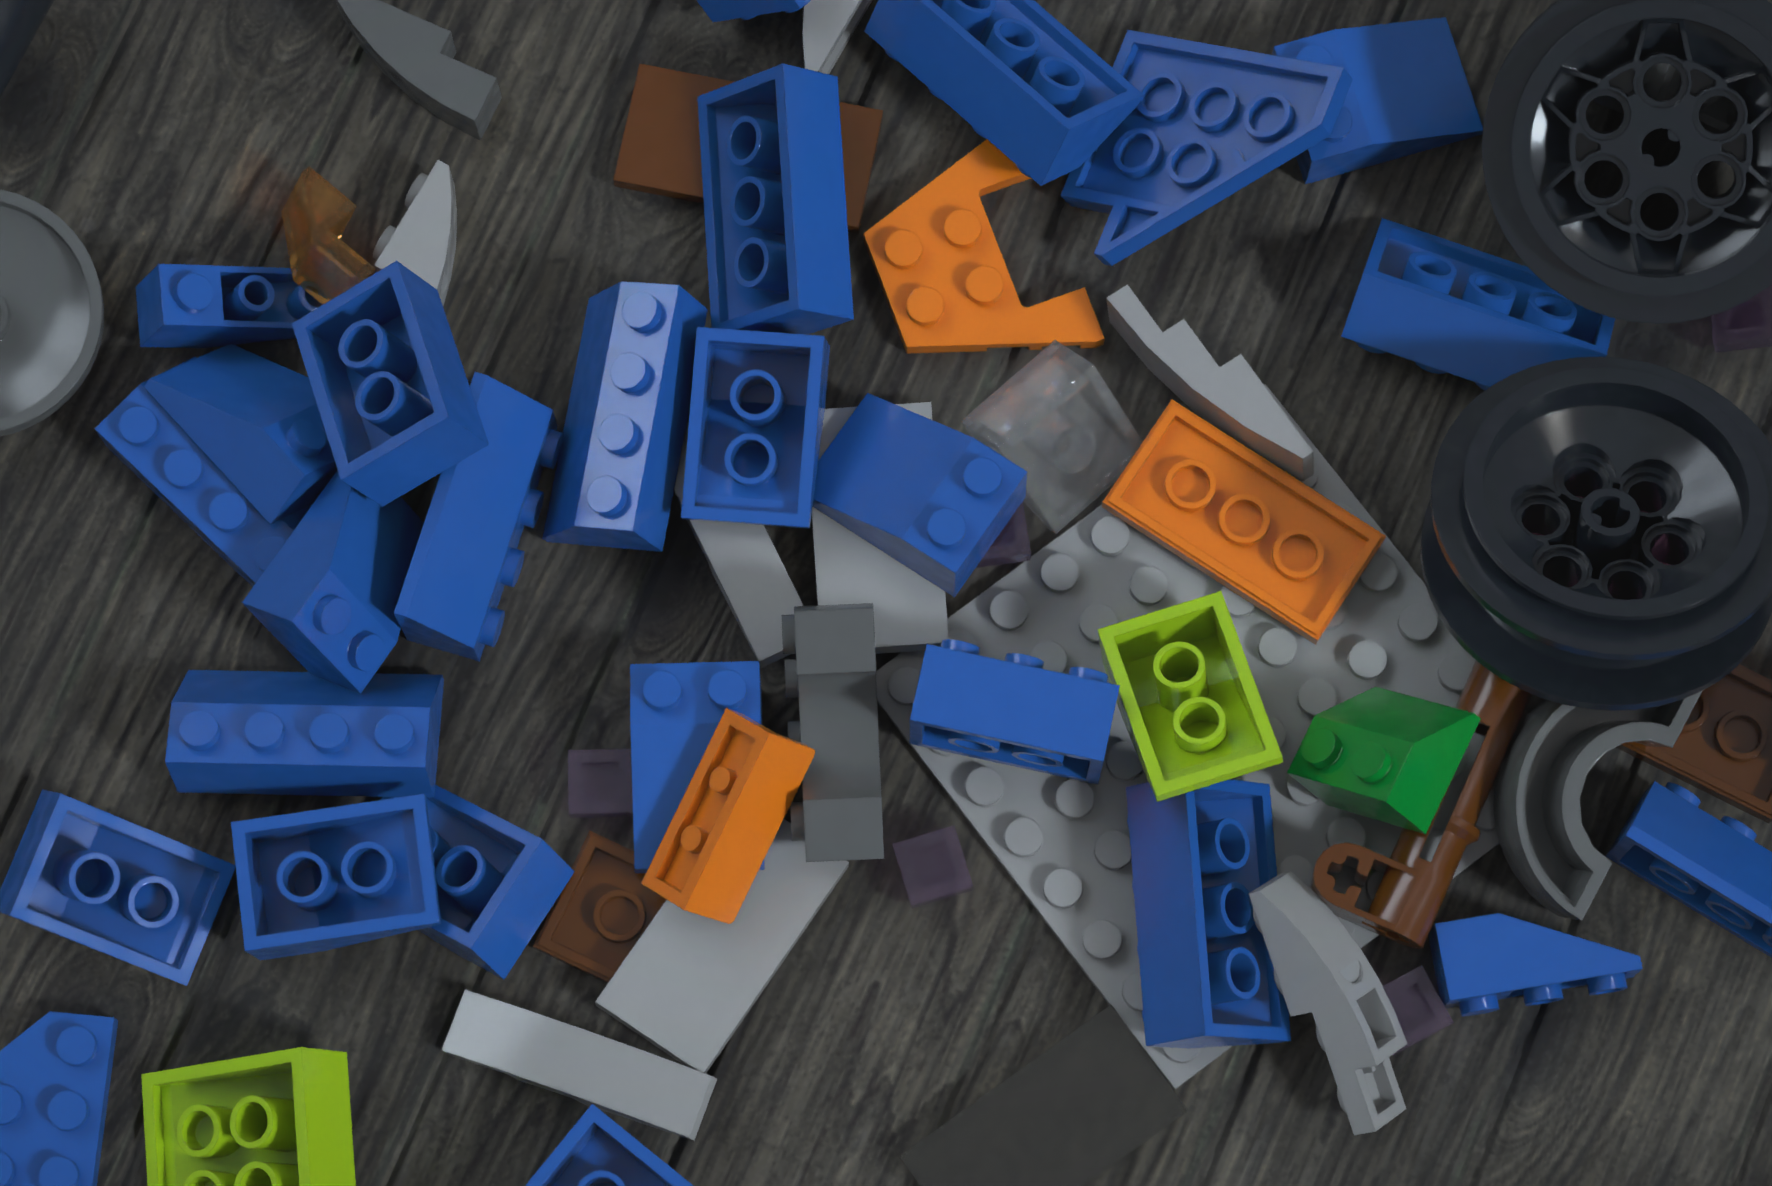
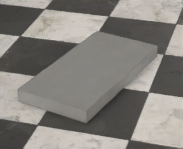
[812,402,949,654]
[595,819,849,1073]

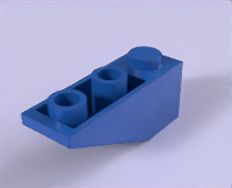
[135,264,341,348]
[1428,913,1643,1016]

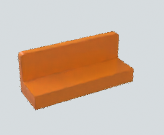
[641,708,815,924]

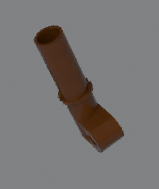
[1311,660,1532,949]

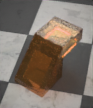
[282,166,377,305]

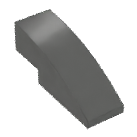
[335,0,502,141]

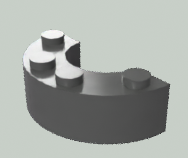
[781,603,884,862]
[1493,691,1702,921]

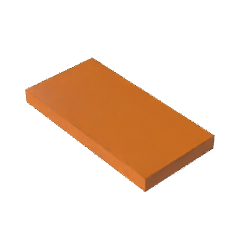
[1101,399,1386,645]

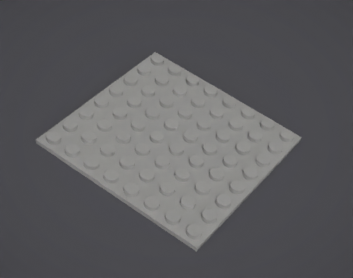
[876,384,1528,1091]

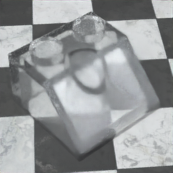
[961,340,1143,534]

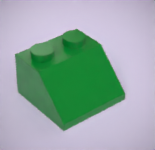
[1287,686,1481,834]

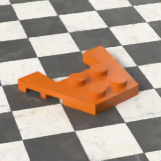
[863,139,1105,354]

